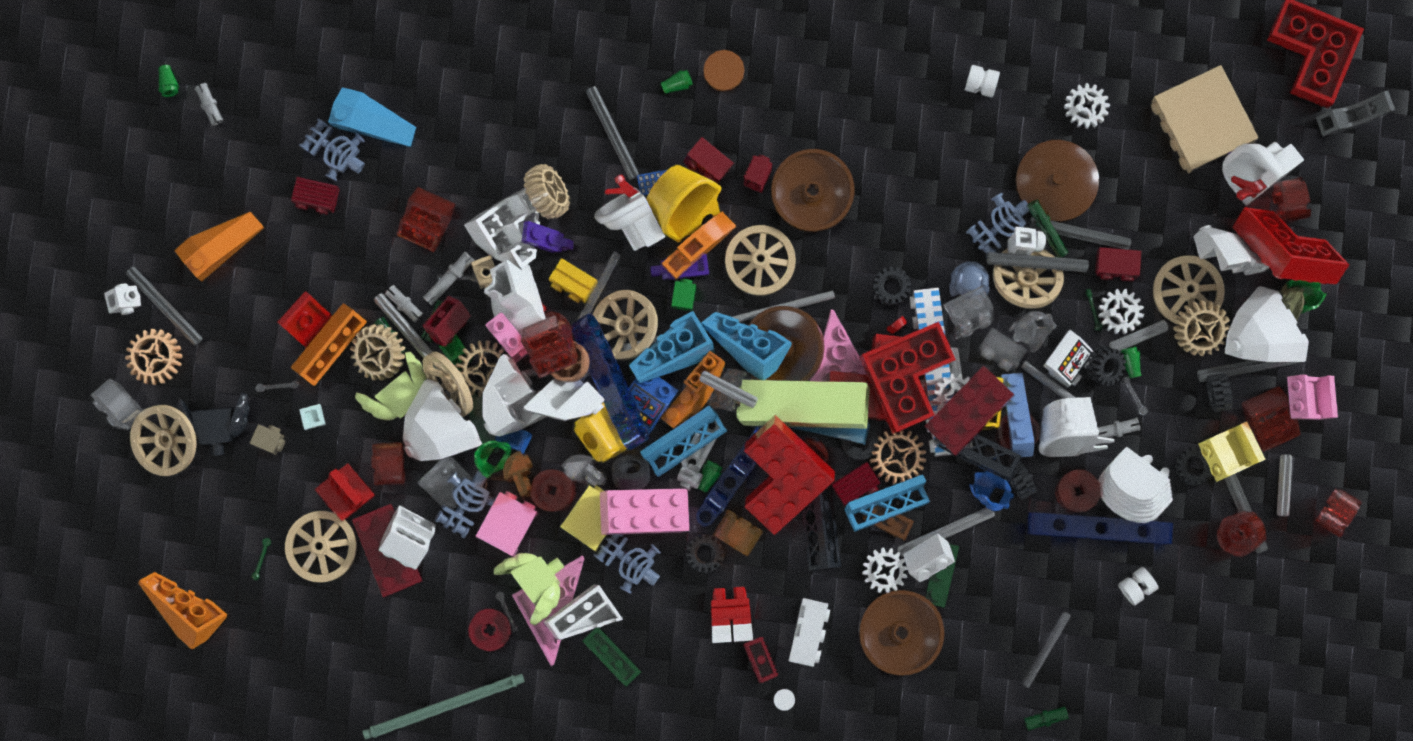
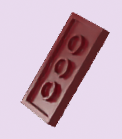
[925,366,1015,456]
[352,504,423,597]

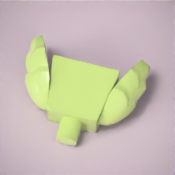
[355,352,426,420]
[494,553,564,625]

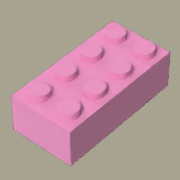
[600,489,689,535]

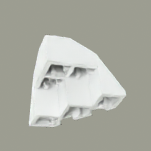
[464,188,540,269]
[1193,225,1269,275]
[1225,286,1309,362]
[483,354,546,436]
[403,379,482,461]
[523,379,605,421]

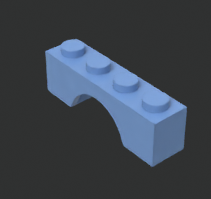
[1001,373,1034,458]

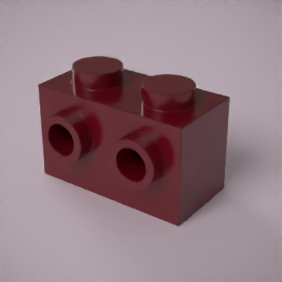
[683,138,734,184]
[1095,248,1141,281]

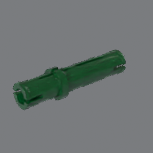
[1026,199,1068,258]

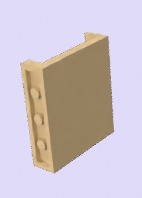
[1151,65,1258,174]

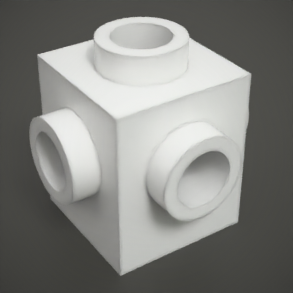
[104,284,141,315]

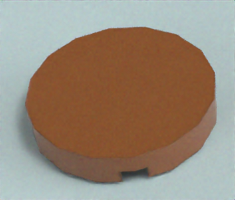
[704,50,744,92]

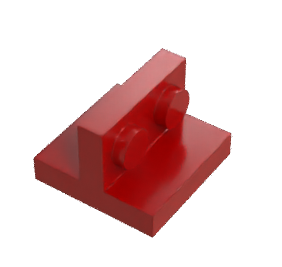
[277,292,332,347]
[315,464,374,522]

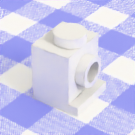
[1007,227,1036,255]

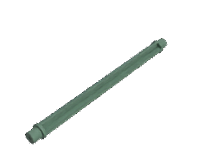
[363,673,525,740]

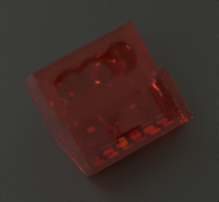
[397,187,455,252]
[521,313,578,378]
[1241,386,1301,452]

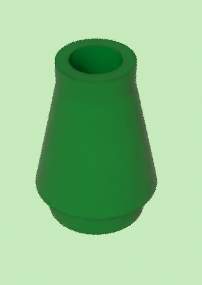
[158,65,179,97]
[661,70,693,94]
[1120,346,1141,378]
[698,460,723,493]

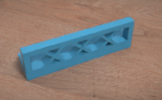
[640,406,727,477]
[789,422,870,445]
[844,474,930,532]

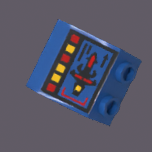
[617,377,678,434]

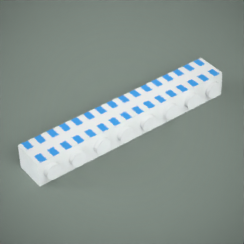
[909,288,953,457]

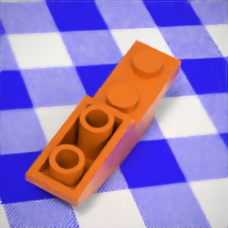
[662,212,736,280]
[661,351,725,429]

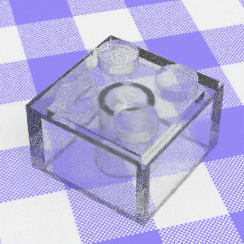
[91,378,143,430]

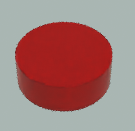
[886,316,907,334]

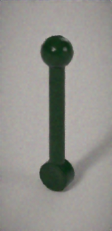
[1086,289,1102,331]
[251,538,271,580]

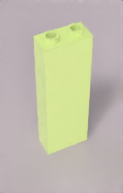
[737,380,870,429]

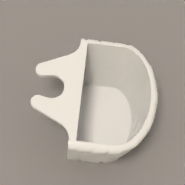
[1039,397,1114,457]
[1097,447,1173,523]

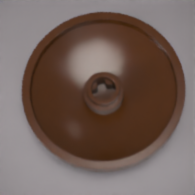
[1016,140,1099,222]
[771,149,854,232]
[748,306,825,381]
[859,590,944,675]

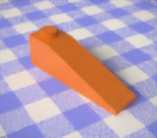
[174,212,264,281]
[138,572,227,649]

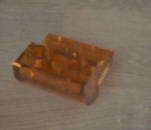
[503,450,533,499]

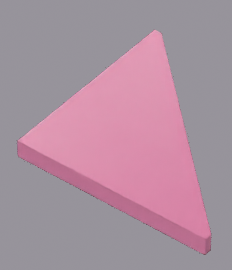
[810,310,866,382]
[512,556,585,666]

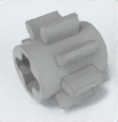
[677,464,703,491]

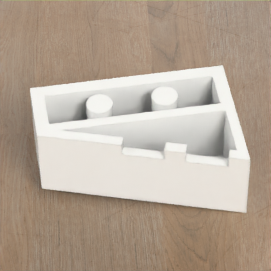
[543,584,623,640]
[789,598,830,667]

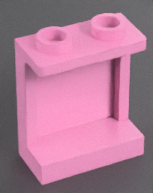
[486,313,531,363]
[1287,374,1338,420]
[476,491,538,557]

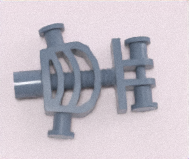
[299,118,365,181]
[966,193,1029,258]
[434,470,497,538]
[593,534,661,594]

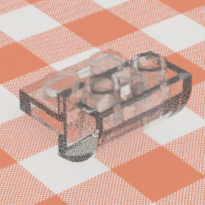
[562,455,609,486]

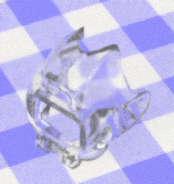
[1009,311,1056,352]

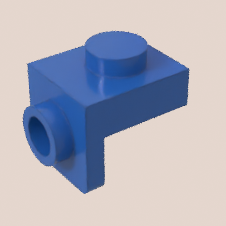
[495,429,532,453]

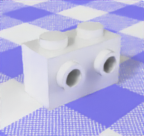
[903,534,955,582]

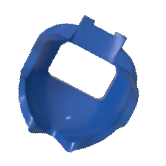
[969,471,1014,511]

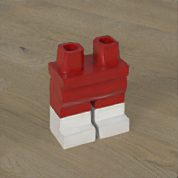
[711,587,753,643]

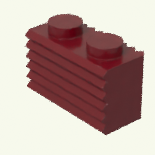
[744,154,772,193]
[291,177,340,215]
[423,296,471,347]
[831,462,880,507]
[743,637,778,684]

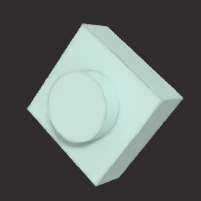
[299,404,326,430]

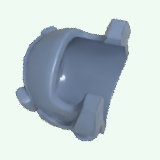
[949,261,990,300]

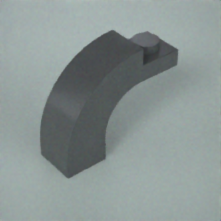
[1316,91,1395,136]

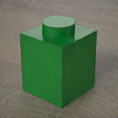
[672,279,696,312]

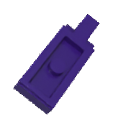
[521,221,574,253]
[651,254,709,280]

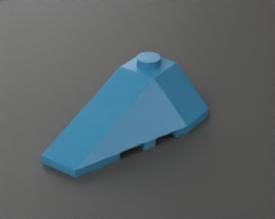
[328,87,416,147]
[629,311,715,383]
[701,312,792,380]

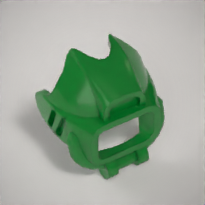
[1285,280,1327,314]
[474,441,513,478]

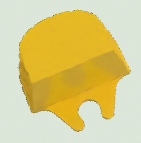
[646,165,721,242]

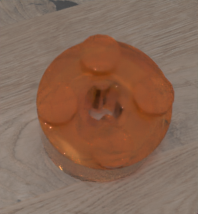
[713,510,763,556]

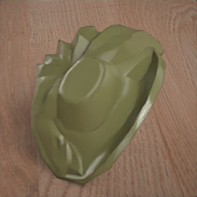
[1279,284,1304,321]

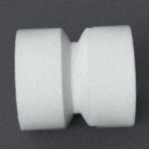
[965,65,1000,98]
[1118,567,1159,606]

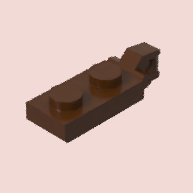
[861,505,914,541]

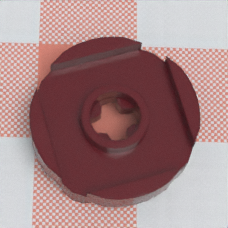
[468,609,511,651]

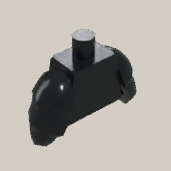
[176,392,250,456]

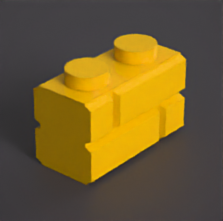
[549,259,598,303]

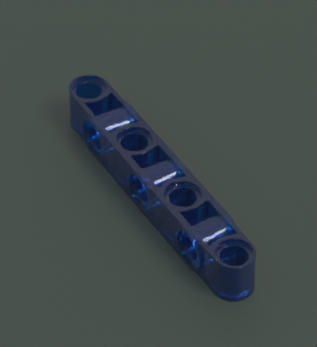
[571,313,649,450]
[696,426,763,527]
[1027,513,1173,545]

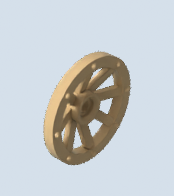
[725,225,796,296]
[993,248,1064,308]
[1153,256,1224,326]
[590,290,658,361]
[423,352,473,417]
[130,405,196,476]
[285,511,357,582]

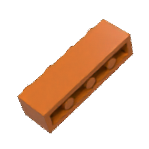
[291,303,367,386]

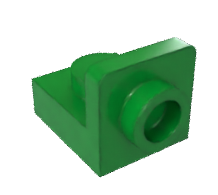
[439,335,474,370]

